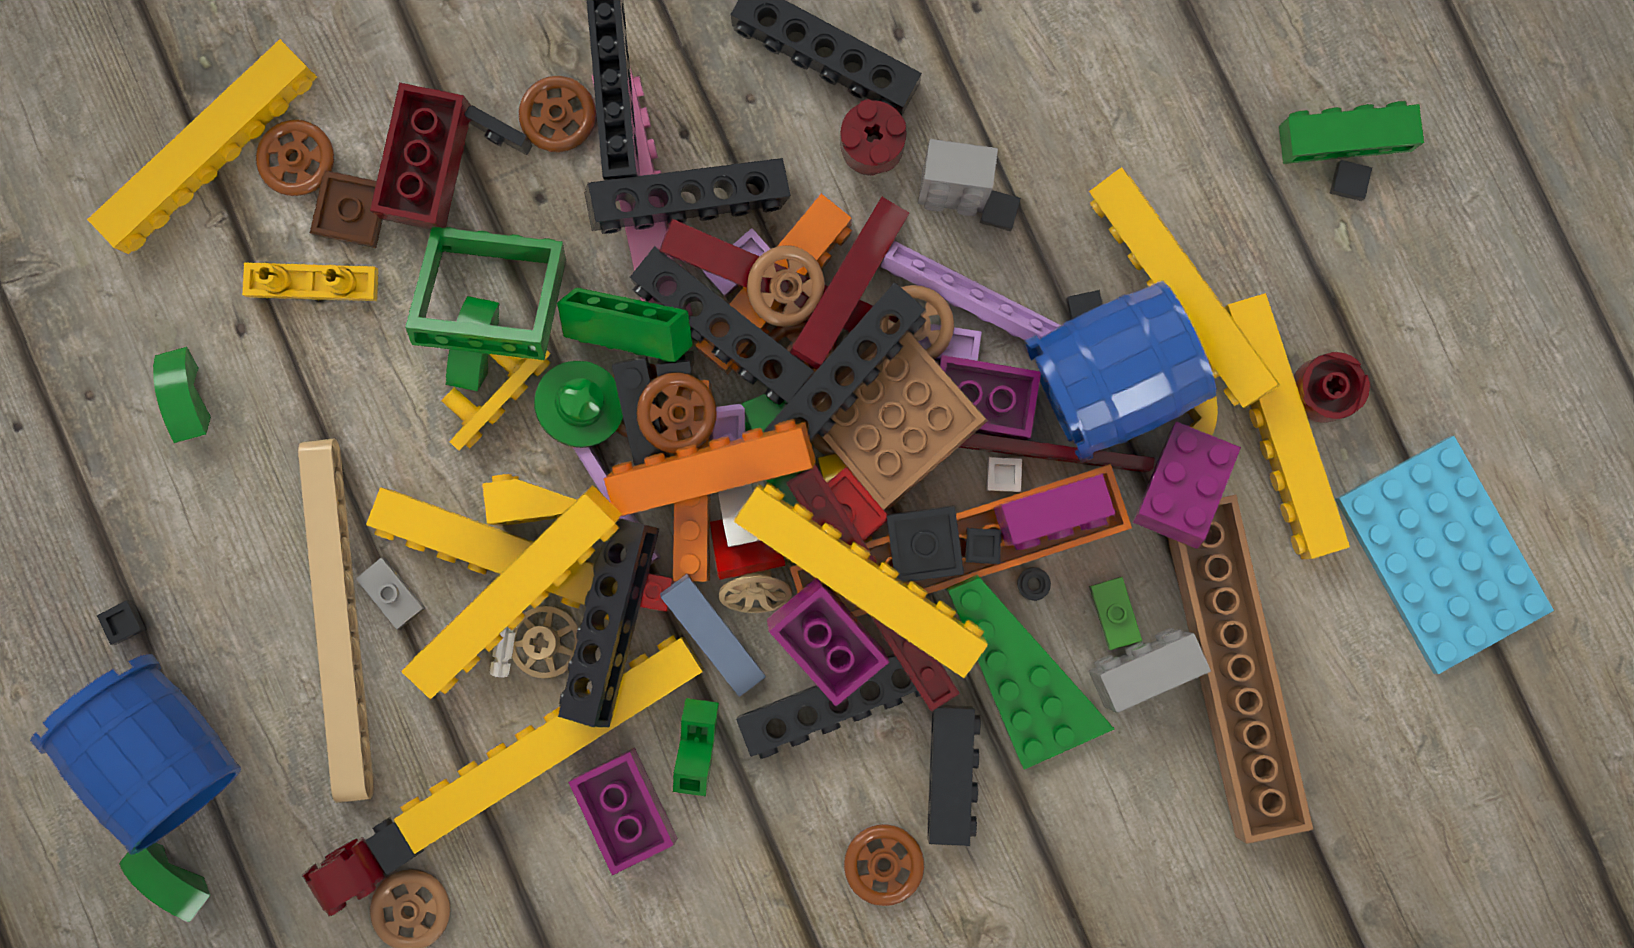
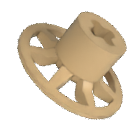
[719,569,792,613]
[512,606,578,678]

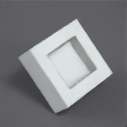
[986,457,1022,493]

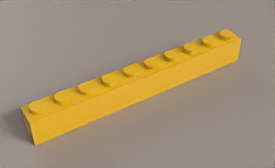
[394,635,705,854]

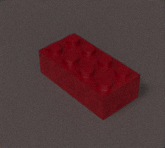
[370,82,471,230]

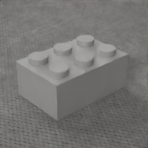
[918,139,998,216]
[1088,628,1211,713]

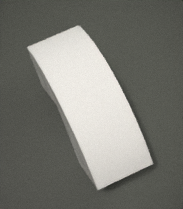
[718,483,761,547]

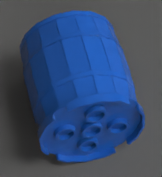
[1024,281,1217,463]
[30,654,241,855]

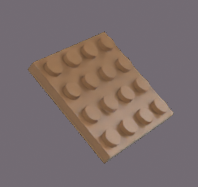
[814,321,988,511]

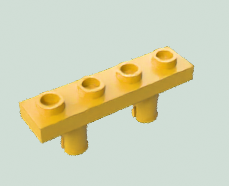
[242,263,379,301]
[441,350,551,451]

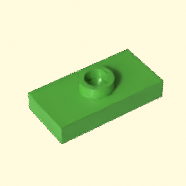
[1089,577,1142,650]

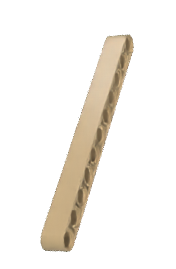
[298,438,374,803]

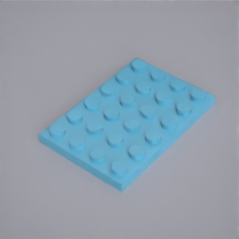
[1335,436,1554,674]

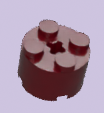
[840,99,907,176]
[1294,352,1370,423]
[302,837,385,917]

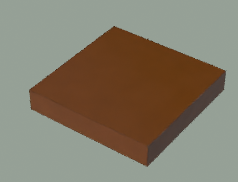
[310,171,383,248]

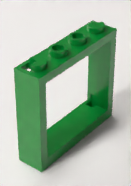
[405,227,566,360]

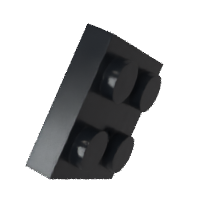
[886,505,964,582]

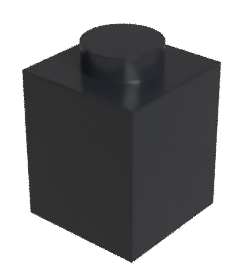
[365,817,424,875]

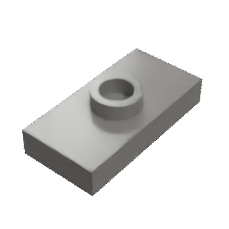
[356,557,425,630]

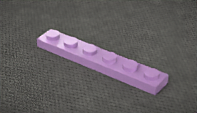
[880,241,1061,340]

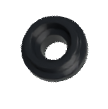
[1017,567,1051,601]

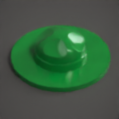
[534,361,623,448]

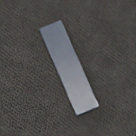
[660,574,766,697]

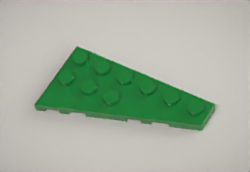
[946,575,1115,770]

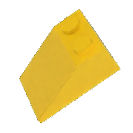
[482,474,577,526]

